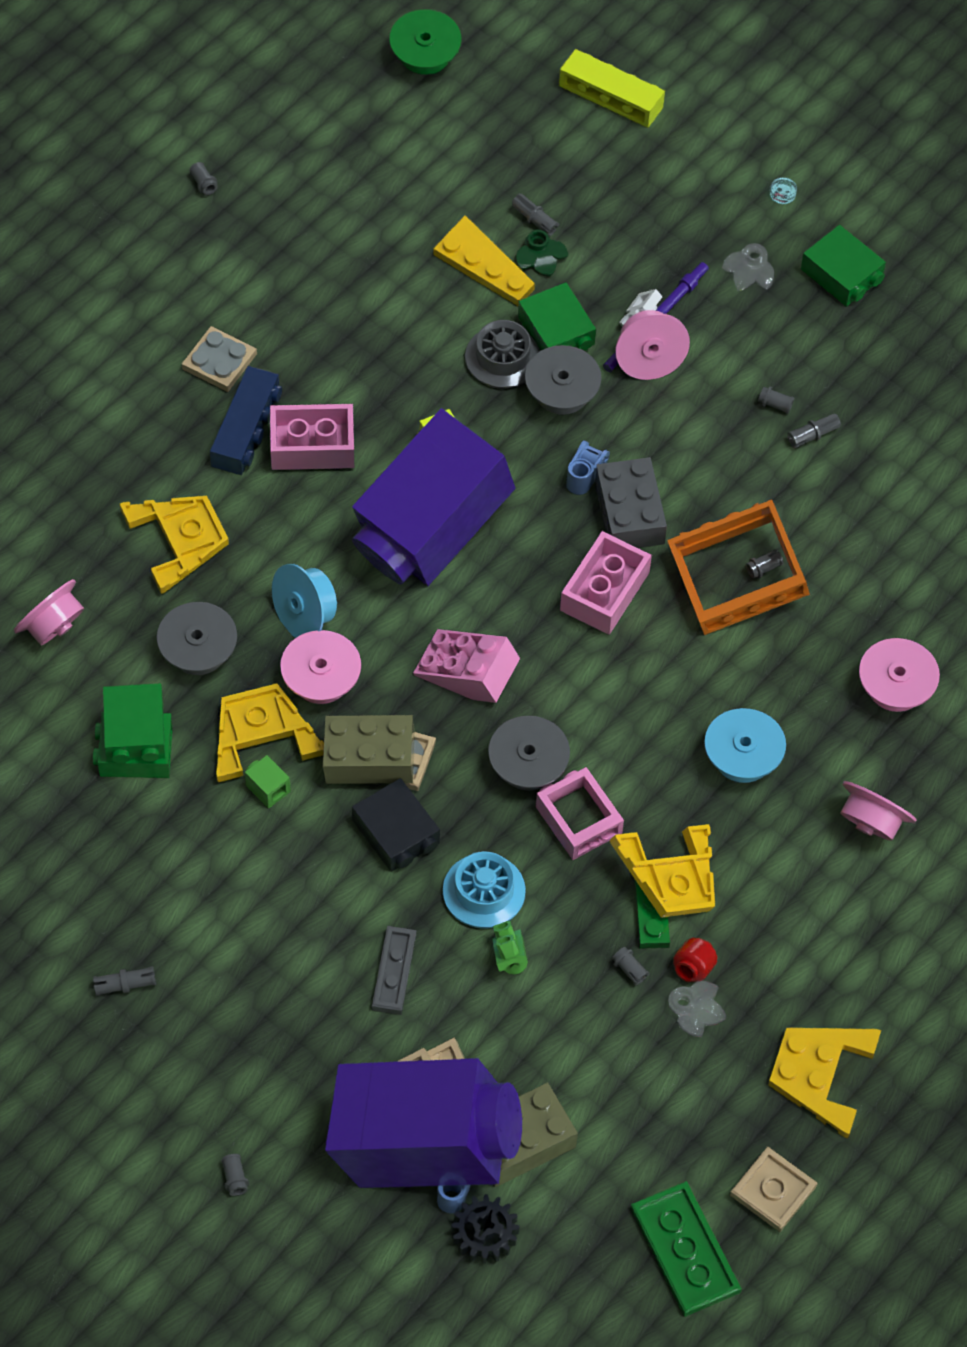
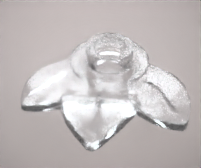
[722,243,774,291]
[668,981,726,1037]

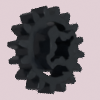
[451,1194,519,1264]

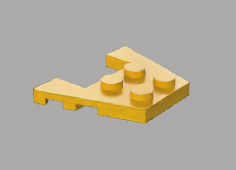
[120,496,229,594]
[216,683,324,782]
[610,824,715,917]
[768,1028,881,1138]

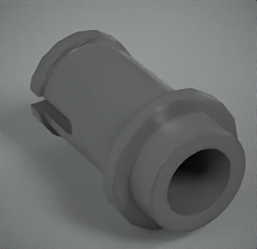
[189,162,218,195]
[758,386,795,414]
[746,549,783,579]
[612,947,649,986]
[221,1154,249,1196]

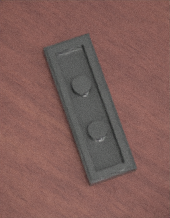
[372,926,417,1015]

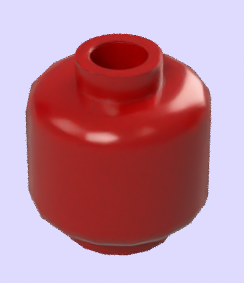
[673,938,717,982]

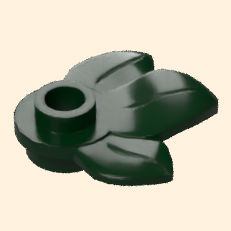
[516,230,568,276]

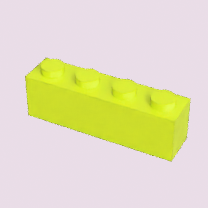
[559,49,665,128]

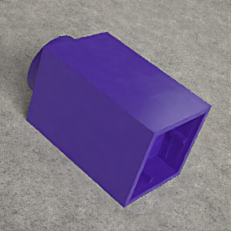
[352,408,516,586]
[325,1058,522,1188]

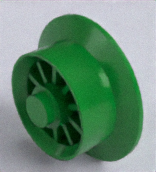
[390,9,461,75]

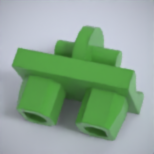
[492,921,528,974]

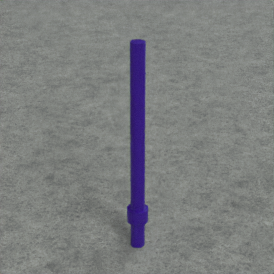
[603,262,709,372]

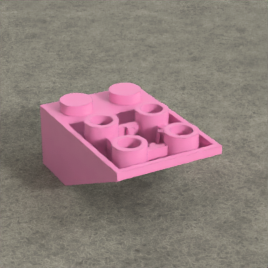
[413,629,520,703]

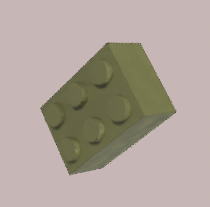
[323,715,415,784]
[493,1083,578,1187]

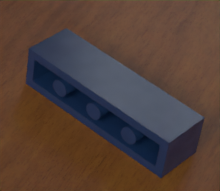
[210,366,282,475]

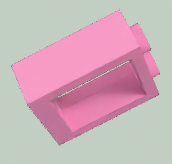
[536,767,624,860]

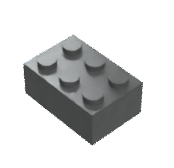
[595,457,667,548]

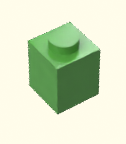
[245,755,291,809]

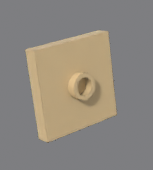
[730,1147,818,1232]

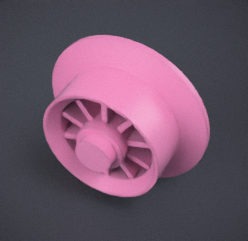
[615,310,690,380]
[13,579,84,645]
[281,630,361,704]
[859,638,940,712]
[840,781,917,841]

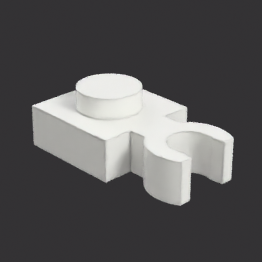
[620,289,662,327]

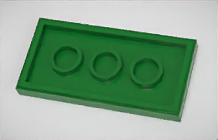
[630,1181,742,1317]

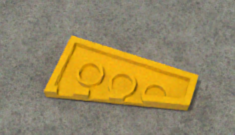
[433,216,535,306]

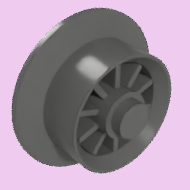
[465,320,540,389]
[525,345,601,415]
[157,602,237,675]
[488,716,570,791]

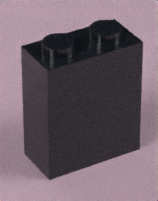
[352,778,440,872]

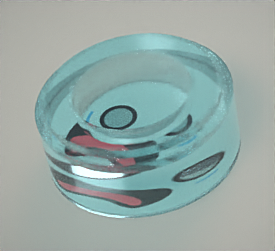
[770,178,797,204]

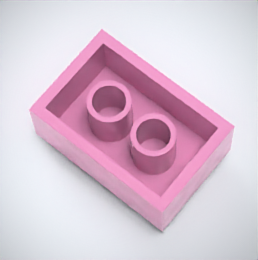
[270,404,354,470]
[560,531,652,635]

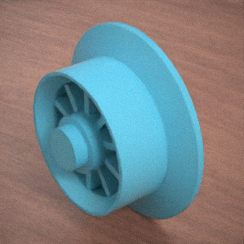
[272,564,337,638]
[705,708,786,783]
[443,852,525,928]

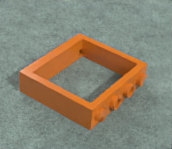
[667,500,810,635]

